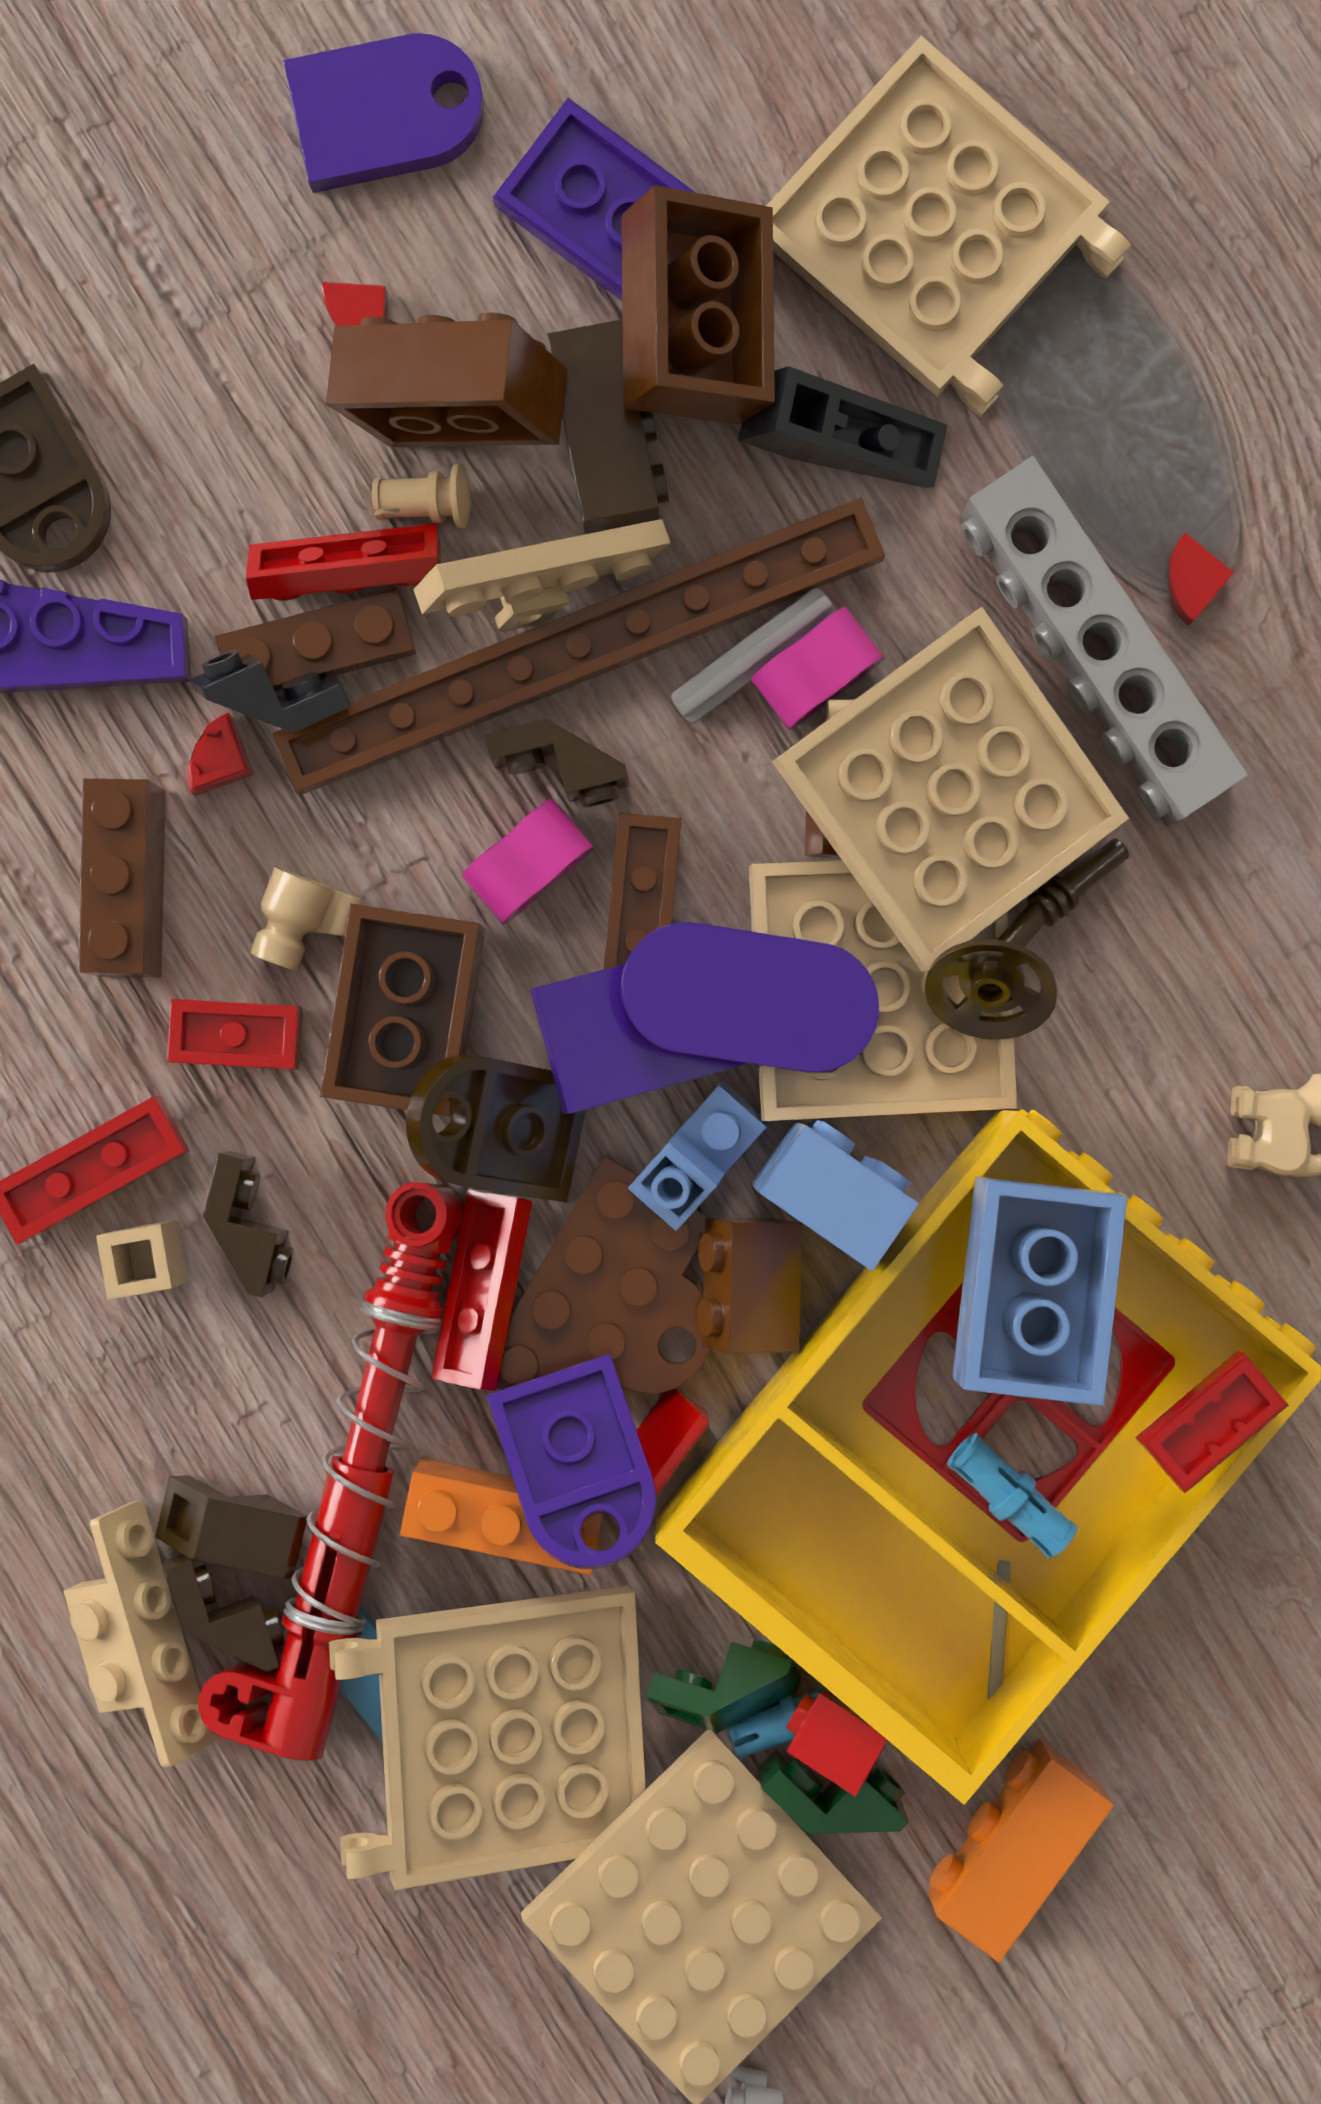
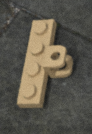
[413,519,671,632]

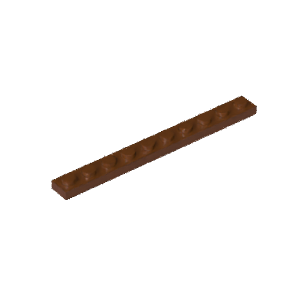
[272,497,885,796]

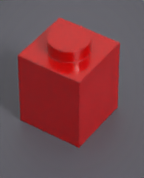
[786,1688,888,1796]

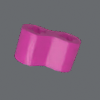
[751,606,885,730]
[461,799,594,925]

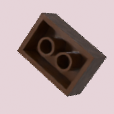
[622,185,775,425]
[326,312,567,447]
[320,903,486,1117]

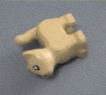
[1227,1073,1321,1177]

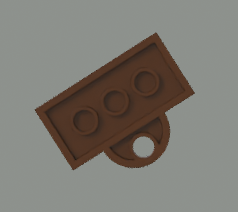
[497,1156,711,1394]

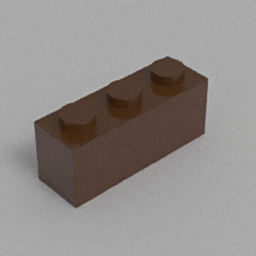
[78,778,166,978]

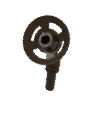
[925,838,1129,1039]

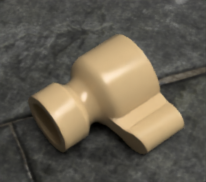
[250,867,364,970]

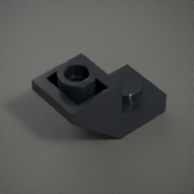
[190,650,351,733]

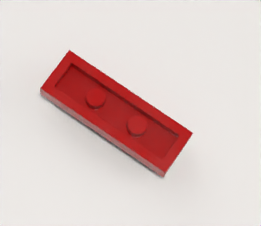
[246,523,441,601]
[0,1096,190,1244]
[431,1190,532,1392]

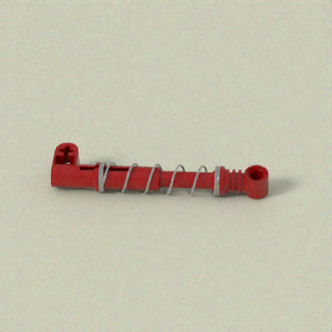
[198,1182,464,1761]

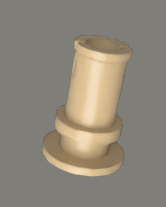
[372,463,471,529]

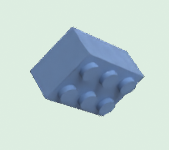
[751,1119,919,1271]
[952,1176,1127,1406]

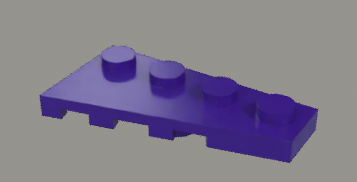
[0,580,191,693]

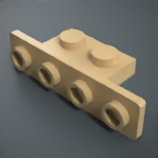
[63,1500,213,1767]

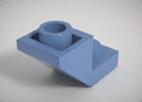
[628,1080,770,1231]

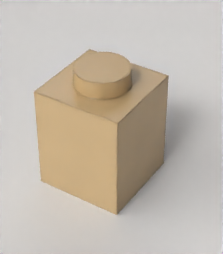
[96,1219,189,1300]

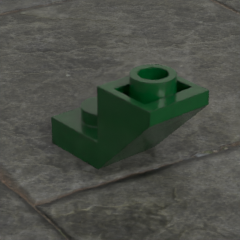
[646,1640,801,1733]
[758,1750,909,1834]

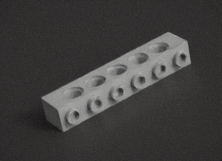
[960,456,1248,826]

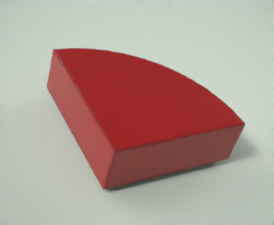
[322,282,388,326]
[1167,533,1234,626]
[187,712,254,796]

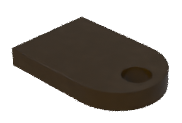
[0,363,111,572]
[406,1054,586,1203]

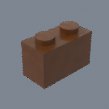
[696,1218,803,1354]

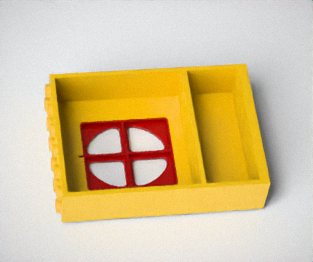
[655,1109,1321,1805]

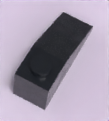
[738,366,947,488]

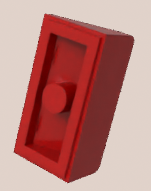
[636,1388,709,1497]

